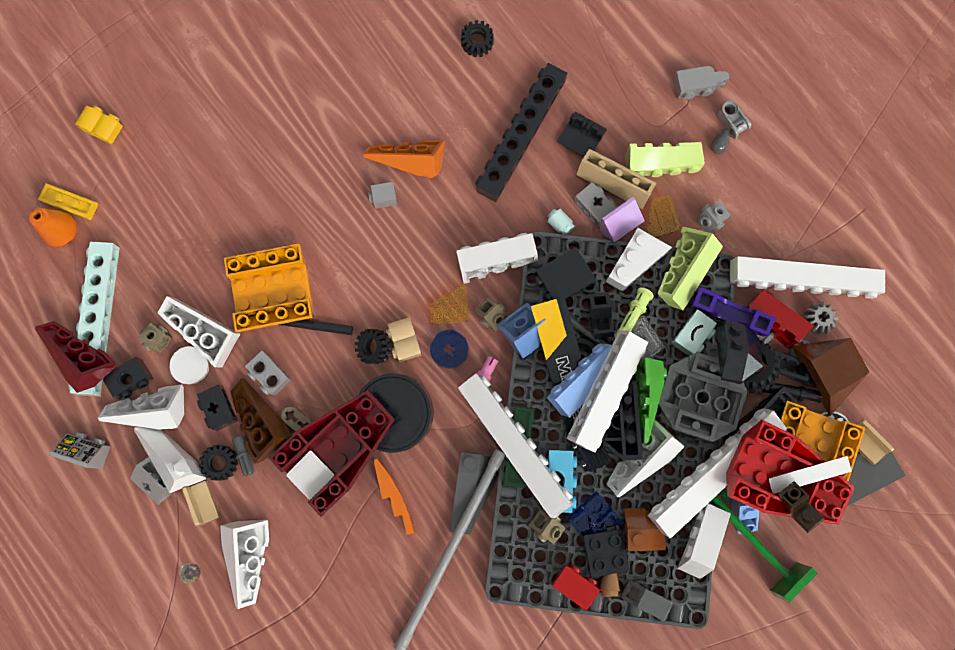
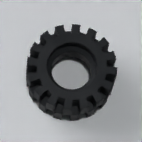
[461,20,494,57]
[355,329,392,364]
[199,445,238,481]

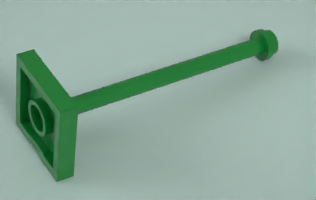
[710,494,818,603]

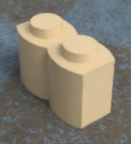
[386,317,422,362]

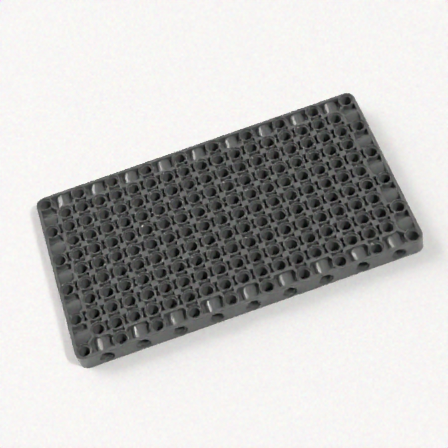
[485,231,735,629]

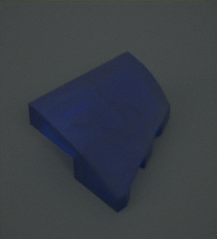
[567,491,624,536]

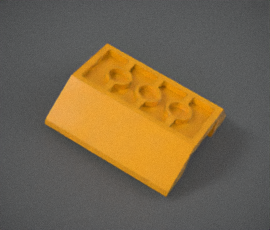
[224,244,313,333]
[780,401,865,482]

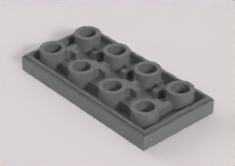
[847,452,905,506]

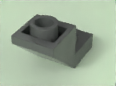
[621,580,674,621]

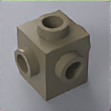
[475,297,507,331]
[138,323,172,353]
[528,509,565,544]

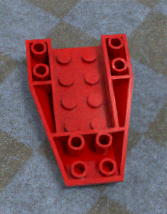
[726,420,855,525]

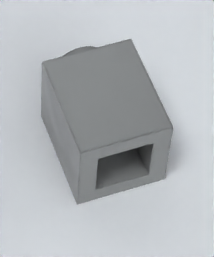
[368,182,397,209]

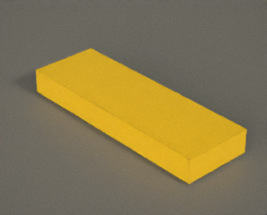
[38,183,99,221]

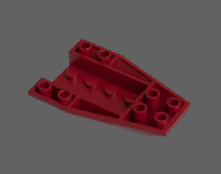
[269,390,395,517]

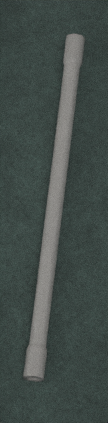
[394,449,505,650]

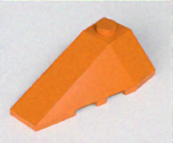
[363,140,445,178]

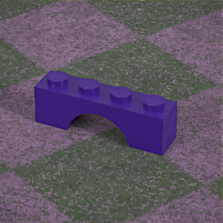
[690,287,776,337]

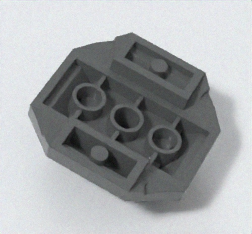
[658,352,747,442]

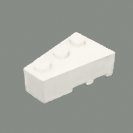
[606,228,672,291]
[677,504,731,579]

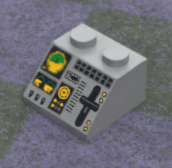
[49,432,111,469]

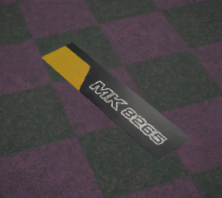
[531,297,583,454]

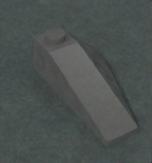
[450,452,499,535]

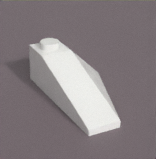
[98,385,184,430]
[607,419,684,497]

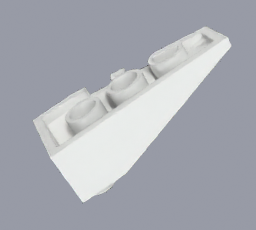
[134,427,206,493]
[220,520,269,609]

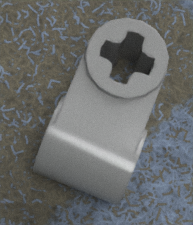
[717,101,751,139]

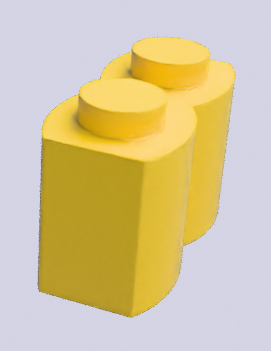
[75,105,123,145]

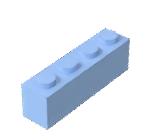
[547,343,612,417]

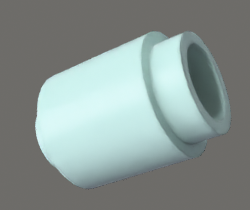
[547,209,575,235]

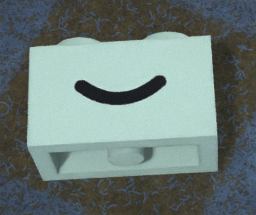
[671,309,717,356]

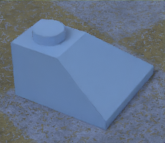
[496,303,546,358]

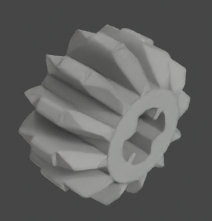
[803,302,839,335]

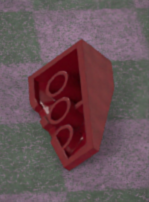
[35,321,116,393]

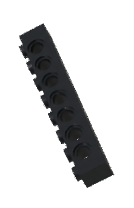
[475,63,568,202]

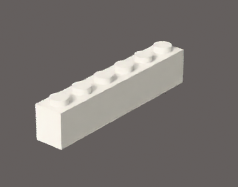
[567,330,648,452]

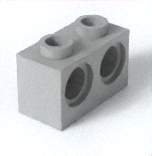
[245,351,292,396]

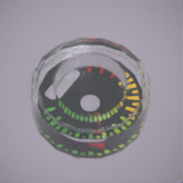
[179,563,201,584]

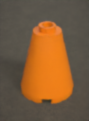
[29,208,77,248]

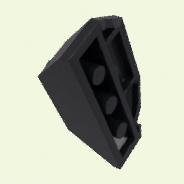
[716,321,763,384]
[601,381,643,460]

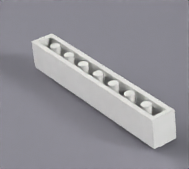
[730,256,885,299]
[458,373,574,518]
[647,408,787,538]

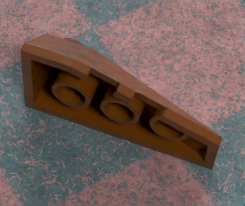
[231,378,292,464]

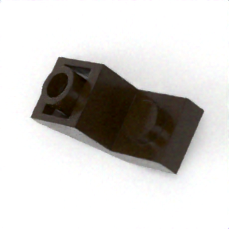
[778,481,824,533]

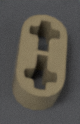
[281,407,312,431]

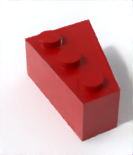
[746,290,814,349]

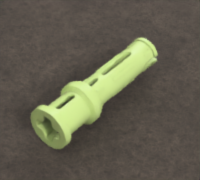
[614,288,654,338]

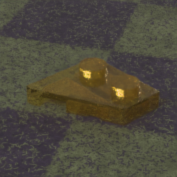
[646,195,682,238]
[429,284,469,325]

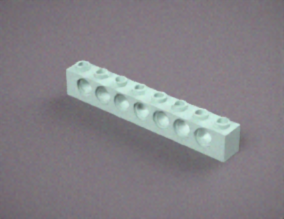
[69,242,120,396]

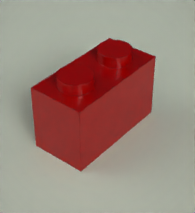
[551,564,600,611]

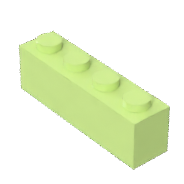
[624,142,705,177]
[658,227,723,310]

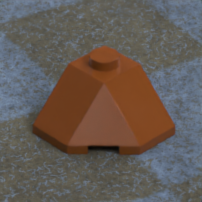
[624,508,666,551]

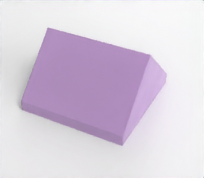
[599,197,645,242]

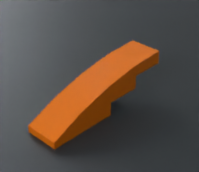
[373,459,415,535]

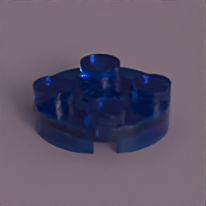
[430,330,469,369]

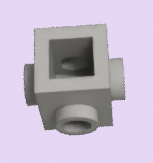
[696,201,731,232]

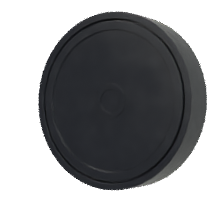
[359,374,434,453]

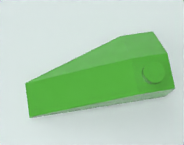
[635,358,667,444]

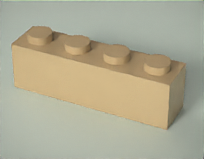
[576,149,656,209]

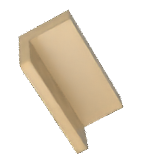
[856,419,894,465]
[182,481,221,526]

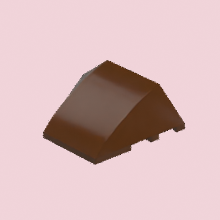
[791,338,869,416]

